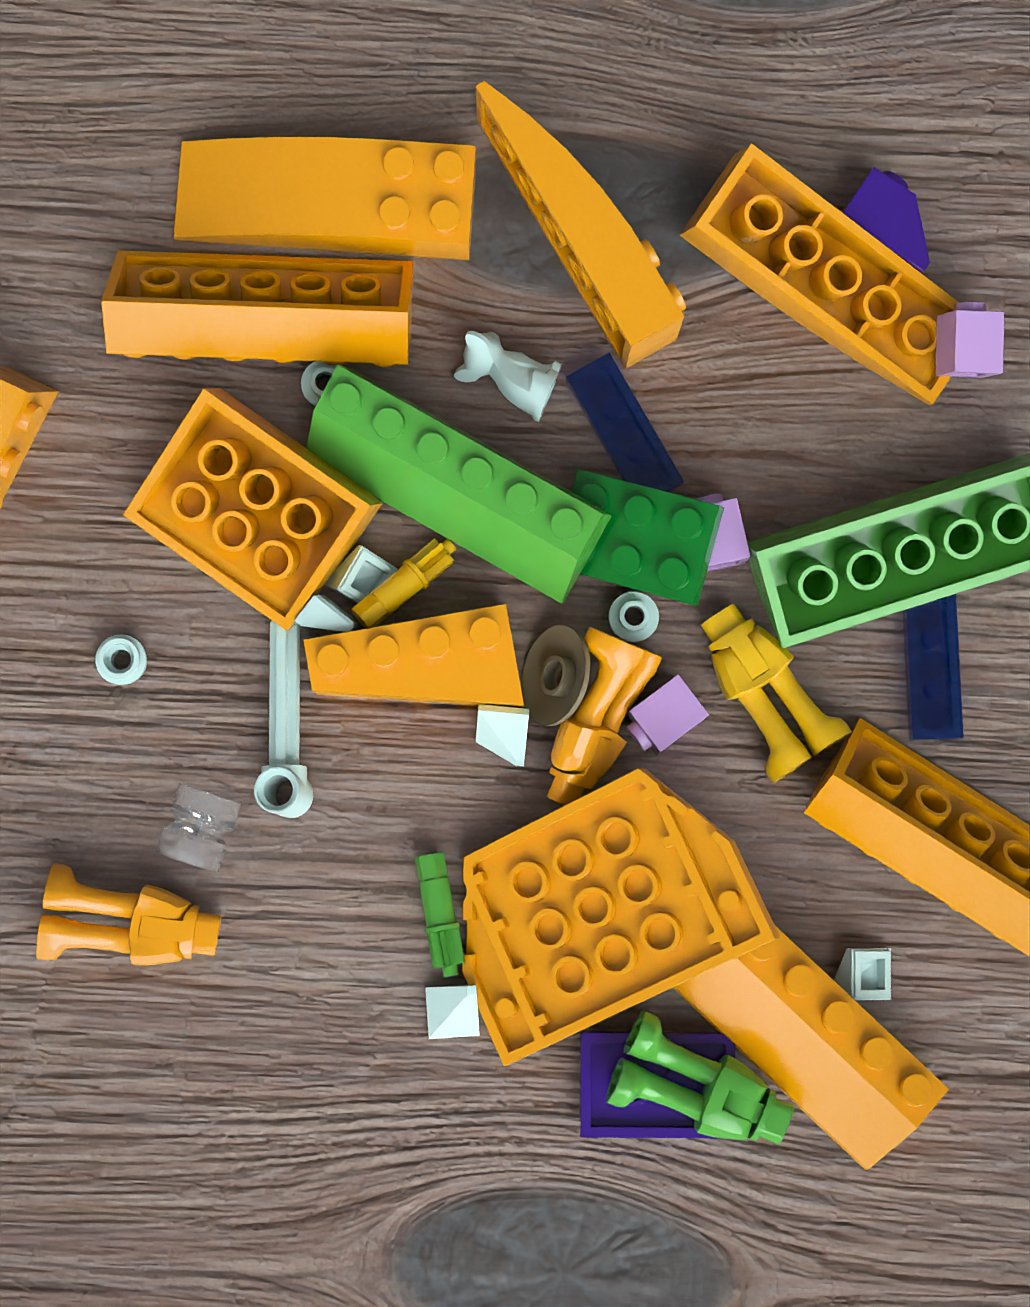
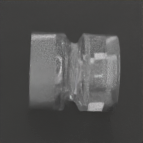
[156,783,242,872]

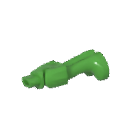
[606,1010,794,1145]

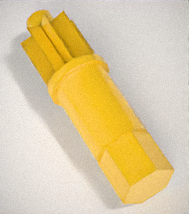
[351,538,456,629]

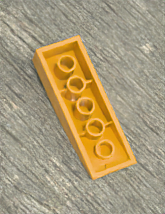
[476,81,686,369]
[174,137,476,260]
[680,143,959,405]

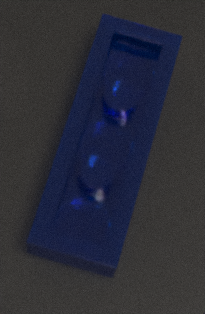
[565,352,684,492]
[903,594,964,741]

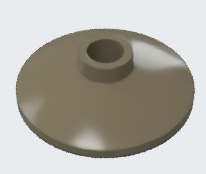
[521,625,590,726]

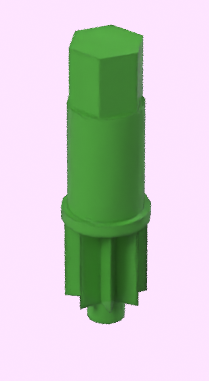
[415,852,465,977]

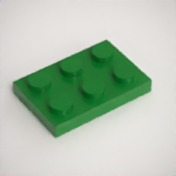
[572,469,724,606]

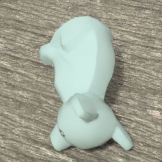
[454,331,562,422]

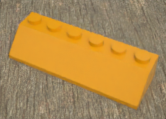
[101,250,414,367]
[804,717,1030,957]
[673,926,949,1170]

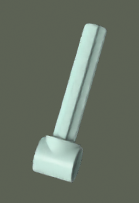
[254,621,313,818]

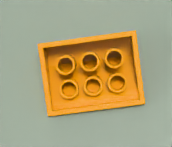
[123,388,383,631]

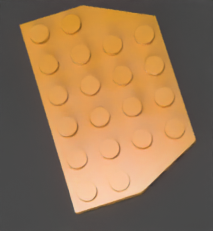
[462,768,780,1066]

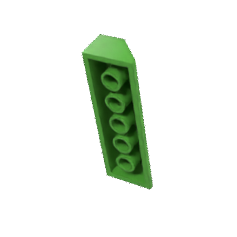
[306,364,612,604]
[747,453,1030,648]

